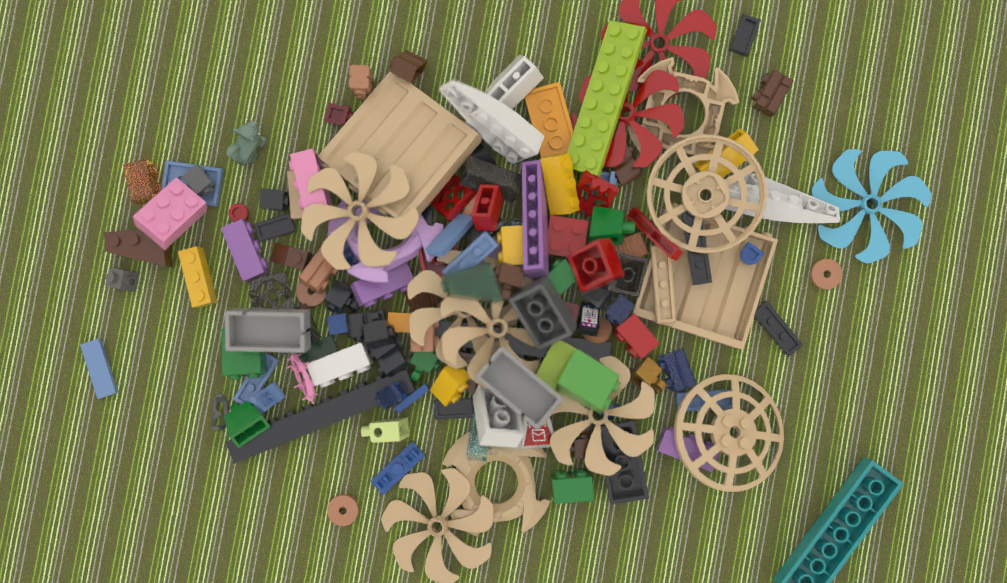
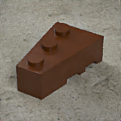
[104,229,173,267]

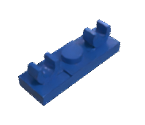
[370,441,426,495]

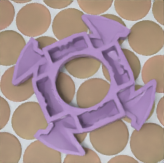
[327,200,443,283]

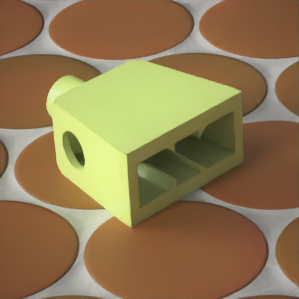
[361,417,410,443]

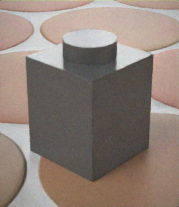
[182,164,217,197]

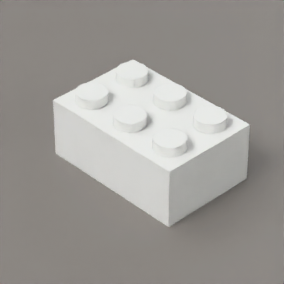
[306,342,375,388]
[473,385,524,448]

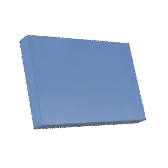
[161,160,224,207]

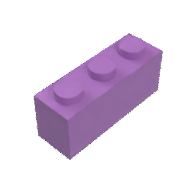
[221,219,269,282]
[350,262,414,308]
[655,426,720,472]

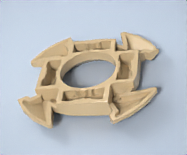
[627,57,740,169]
[442,432,551,537]

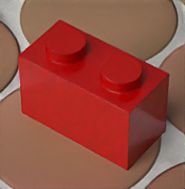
[471,185,503,231]

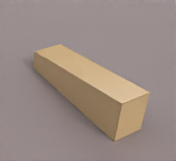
[287,171,304,220]

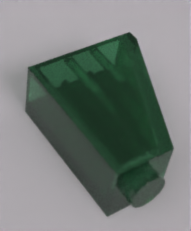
[440,262,502,304]

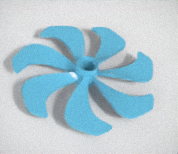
[812,149,932,264]

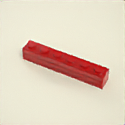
[627,207,684,261]

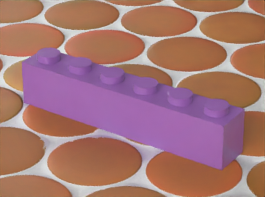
[522,160,549,278]

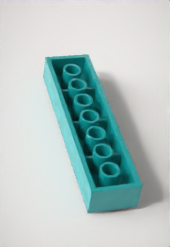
[772,457,903,583]

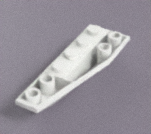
[465,55,544,139]
[439,80,544,164]
[724,169,840,223]

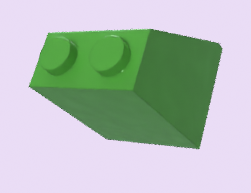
[557,349,621,414]

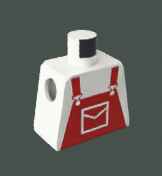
[516,415,554,449]

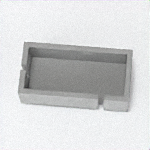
[225,308,311,353]
[475,346,563,430]

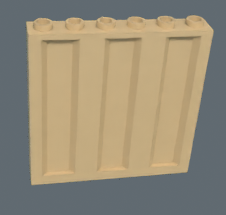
[317,70,482,218]
[631,203,778,350]

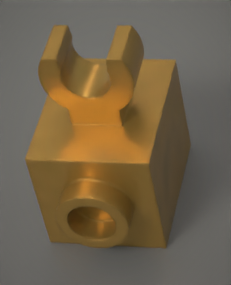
[630,357,667,394]

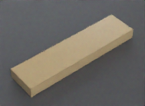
[650,246,676,324]

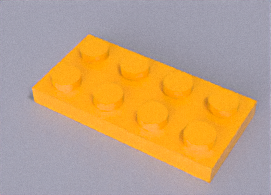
[524,82,574,158]

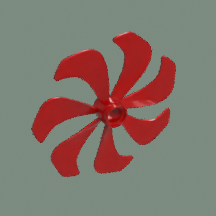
[600,0,717,101]
[570,59,684,168]

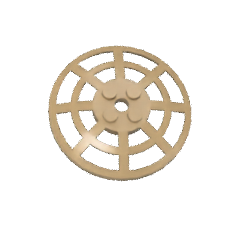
[647,135,767,253]
[674,374,784,492]

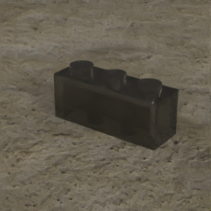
[460,156,522,203]

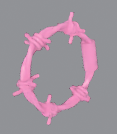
[287,352,318,404]

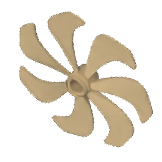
[301,151,419,270]
[407,250,519,369]
[440,268,540,389]
[542,356,655,476]
[381,468,494,583]

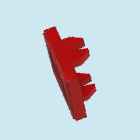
[576,170,620,217]
[430,174,477,222]

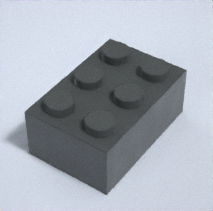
[509,275,577,350]

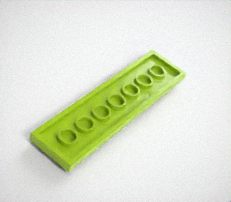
[567,20,647,177]

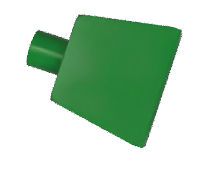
[589,206,636,245]
[224,401,270,448]

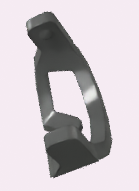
[211,394,229,431]

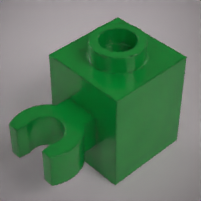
[409,352,441,381]

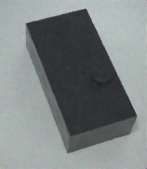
[601,419,649,505]

